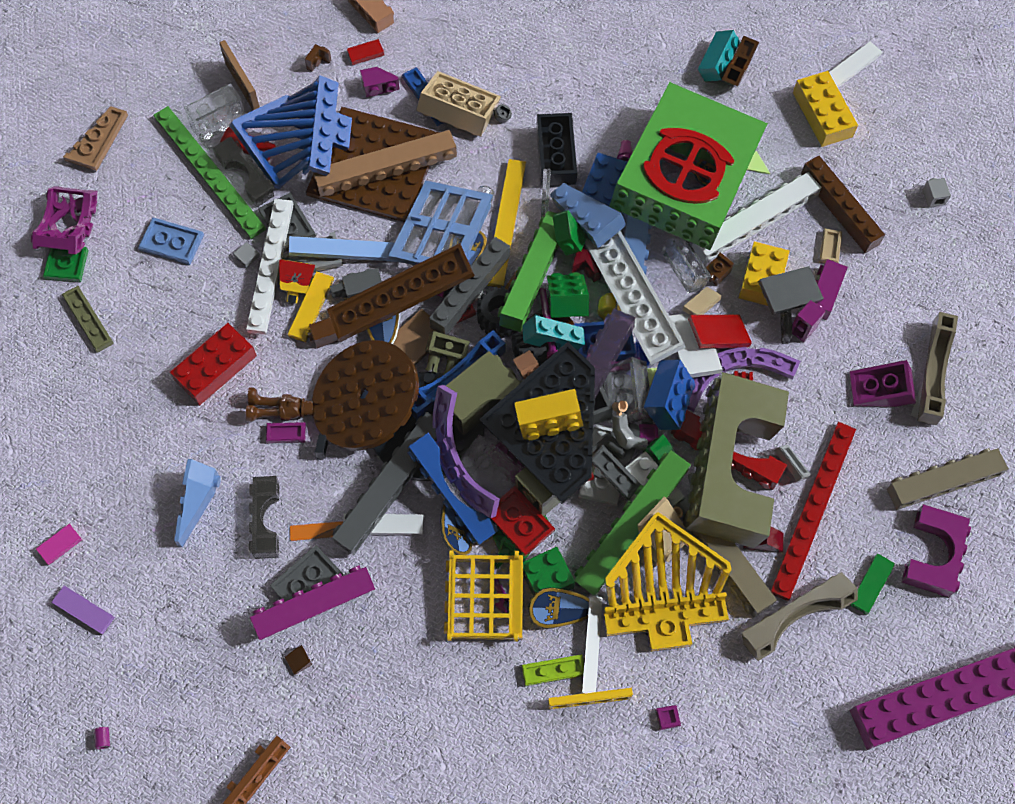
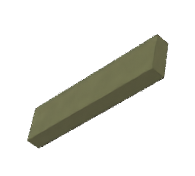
[61,285,114,353]

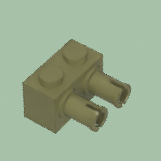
[425,331,470,375]

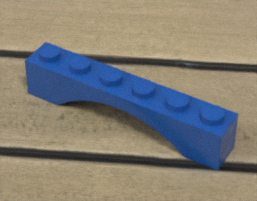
[411,330,506,421]
[407,432,499,545]

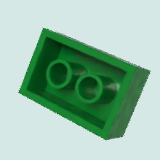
[546,272,589,318]

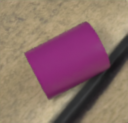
[94,727,110,749]

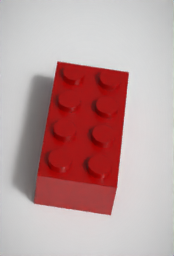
[170,323,257,405]

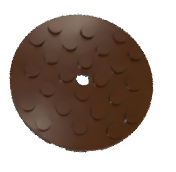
[312,340,419,451]

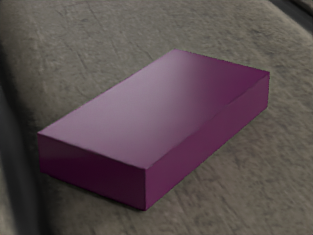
[266,422,306,444]

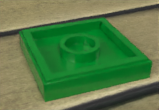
[43,247,89,282]

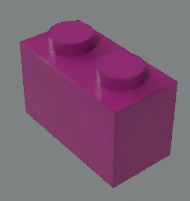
[789,300,826,342]

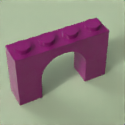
[901,504,971,598]

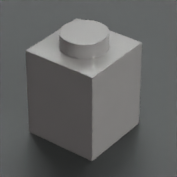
[922,178,951,208]

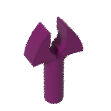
[494,579,509,613]

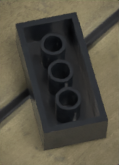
[536,113,577,186]

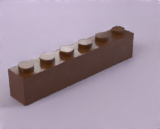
[801,155,885,254]

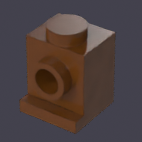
[703,252,734,286]

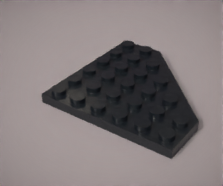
[480,342,595,504]

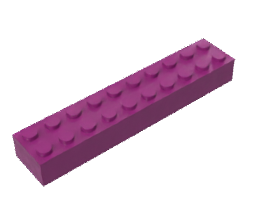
[849,648,1015,750]

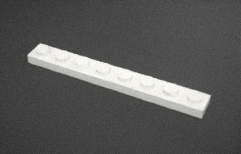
[246,199,294,335]

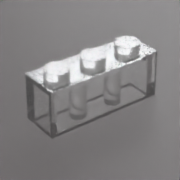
[661,236,711,293]

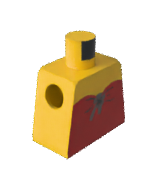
[279,259,315,303]

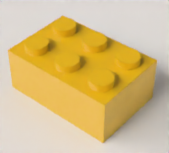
[738,241,790,306]
[515,389,583,440]

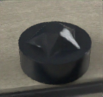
[494,104,512,123]

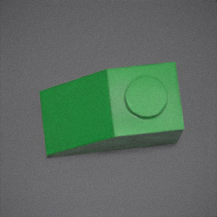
[553,210,587,256]
[643,434,676,466]

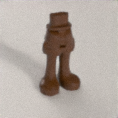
[246,387,313,422]

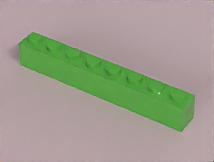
[498,211,559,332]
[574,450,691,596]

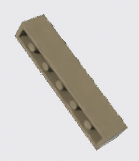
[886,448,1009,510]
[683,515,777,618]

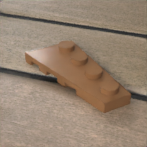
[63,106,128,171]

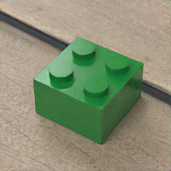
[523,547,575,596]

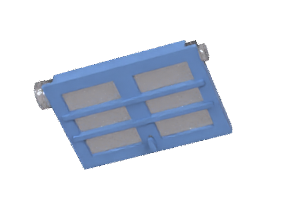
[389,180,495,266]

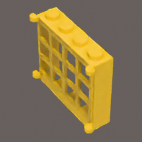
[444,550,523,642]

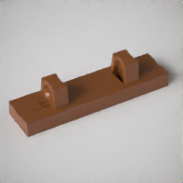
[222,735,291,804]

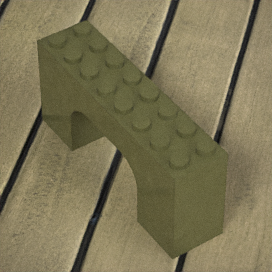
[446,351,595,516]
[685,372,789,548]

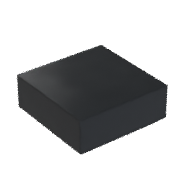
[315,434,328,460]

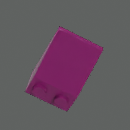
[850,360,916,407]

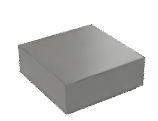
[233,242,260,268]

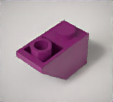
[360,67,400,97]

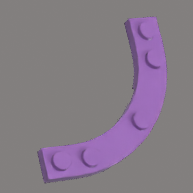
[687,347,801,412]
[433,385,500,518]

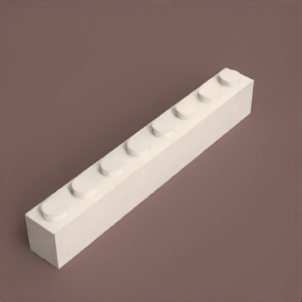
[691,172,822,264]

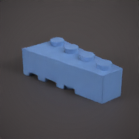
[550,183,626,248]

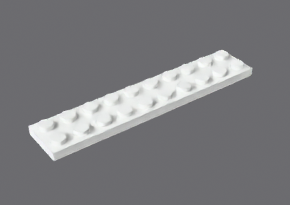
[585,231,686,365]

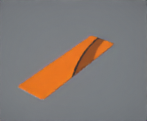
[290,521,343,541]

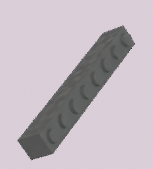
[332,412,437,556]

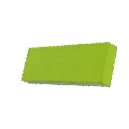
[521,654,584,687]

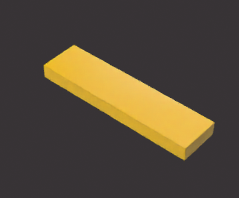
[288,271,334,342]
[548,688,633,710]

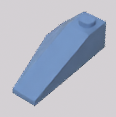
[174,459,221,547]

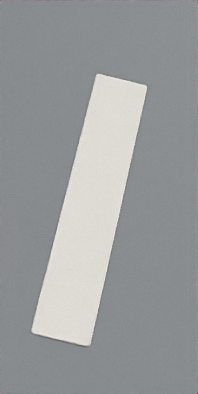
[582,594,603,693]

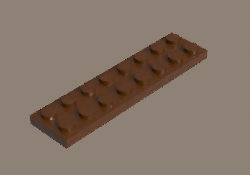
[327,243,475,342]

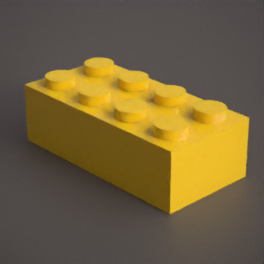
[792,71,858,147]

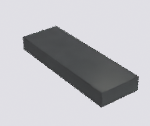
[592,445,641,500]

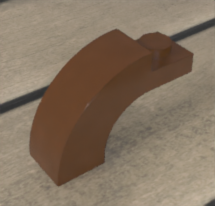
[722,36,759,87]

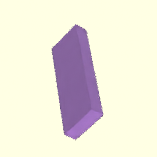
[51,585,115,635]

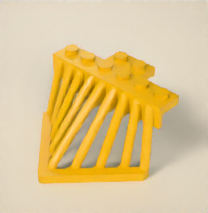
[603,512,731,651]

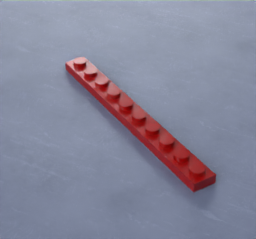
[771,421,856,601]

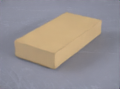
[819,228,842,263]
[683,287,721,315]

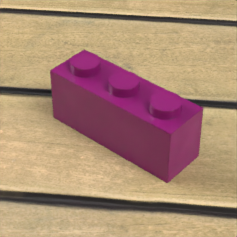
[815,259,848,320]

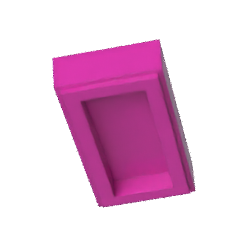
[36,523,82,565]

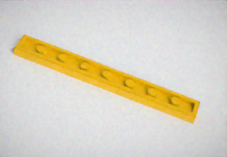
[487,159,526,288]

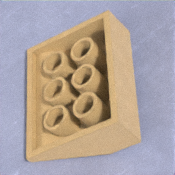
[416,71,501,137]

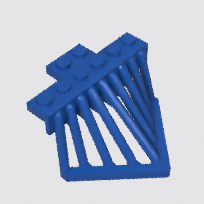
[230,75,352,189]

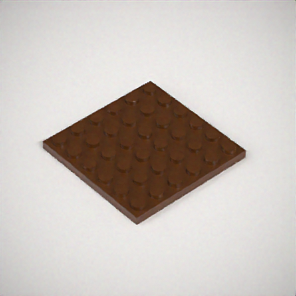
[306,107,440,223]

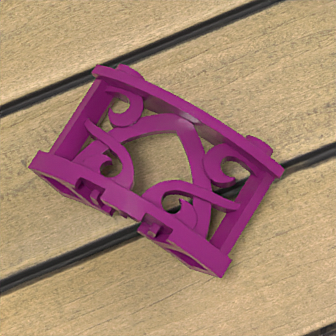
[31,186,98,254]

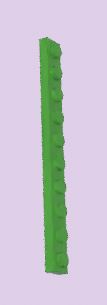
[154,106,266,239]

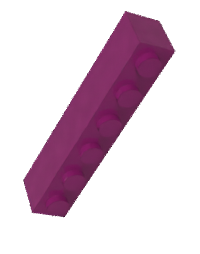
[250,565,375,640]

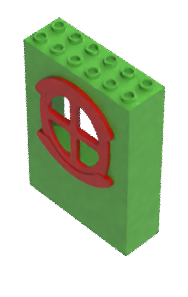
[609,82,768,250]

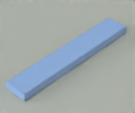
[289,236,397,262]

